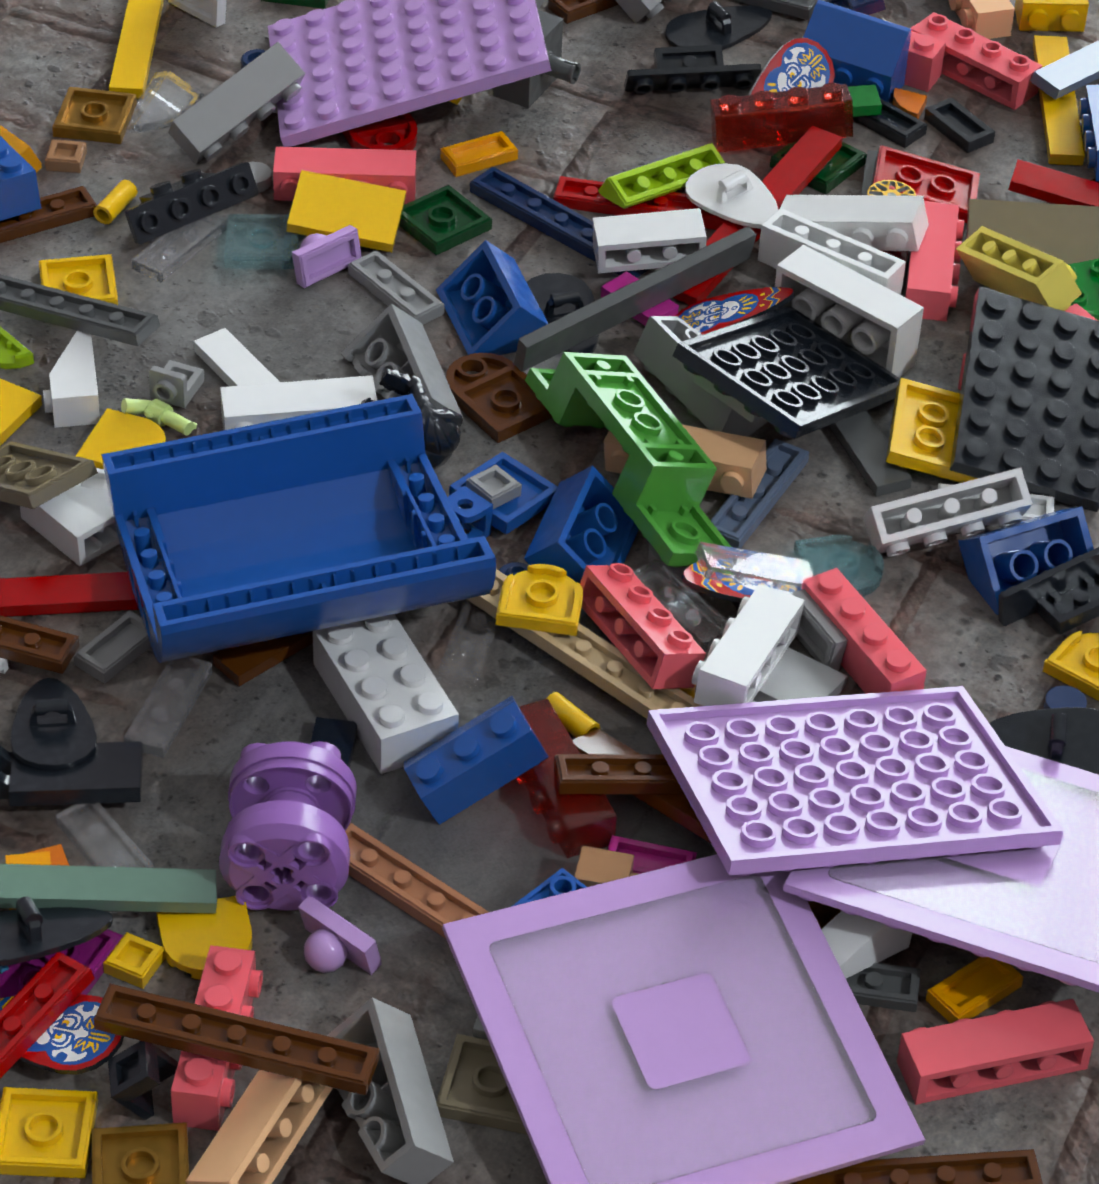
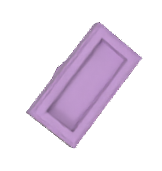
[292,225,362,288]
[298,896,382,975]

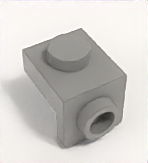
[149,360,204,408]

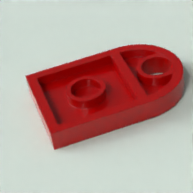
[342,112,418,150]

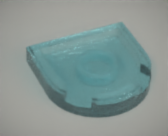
[794,535,884,597]

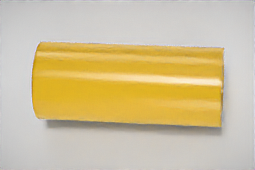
[93,180,138,224]
[542,692,600,738]

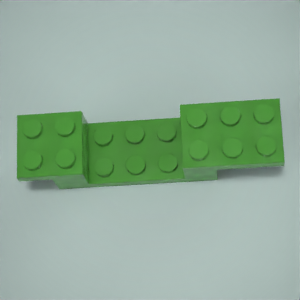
[525,352,736,568]

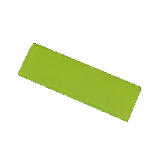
[598,143,725,209]

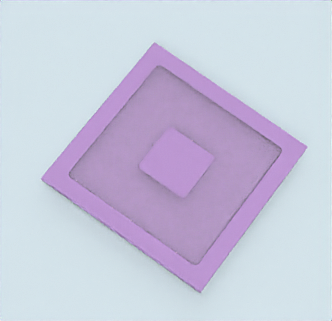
[783,746,1099,993]
[442,854,925,1184]

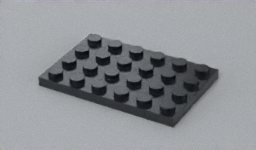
[950,286,1099,512]
[672,306,900,439]

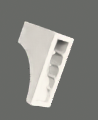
[20,485,120,566]

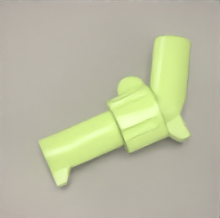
[121,398,197,436]

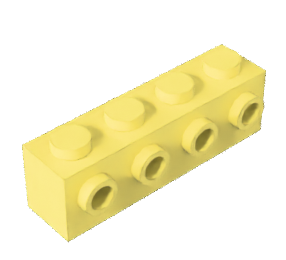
[956,226,1082,311]

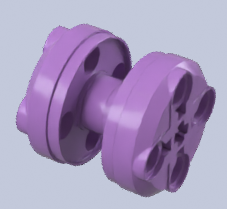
[219,741,357,910]

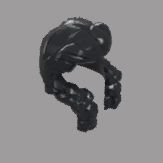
[361,368,463,470]

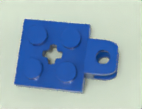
[448,451,558,539]

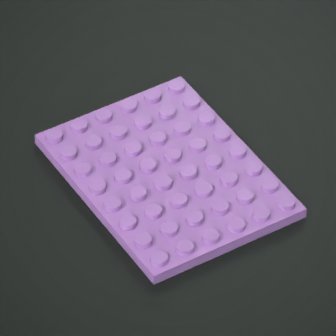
[268,0,552,147]
[647,686,1064,876]

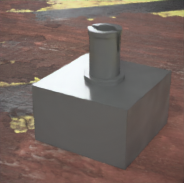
[493,10,581,108]

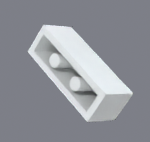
[593,208,707,274]

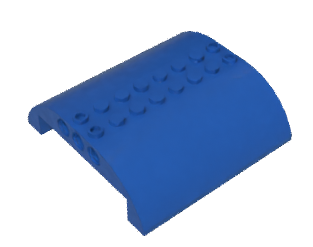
[101,394,496,663]

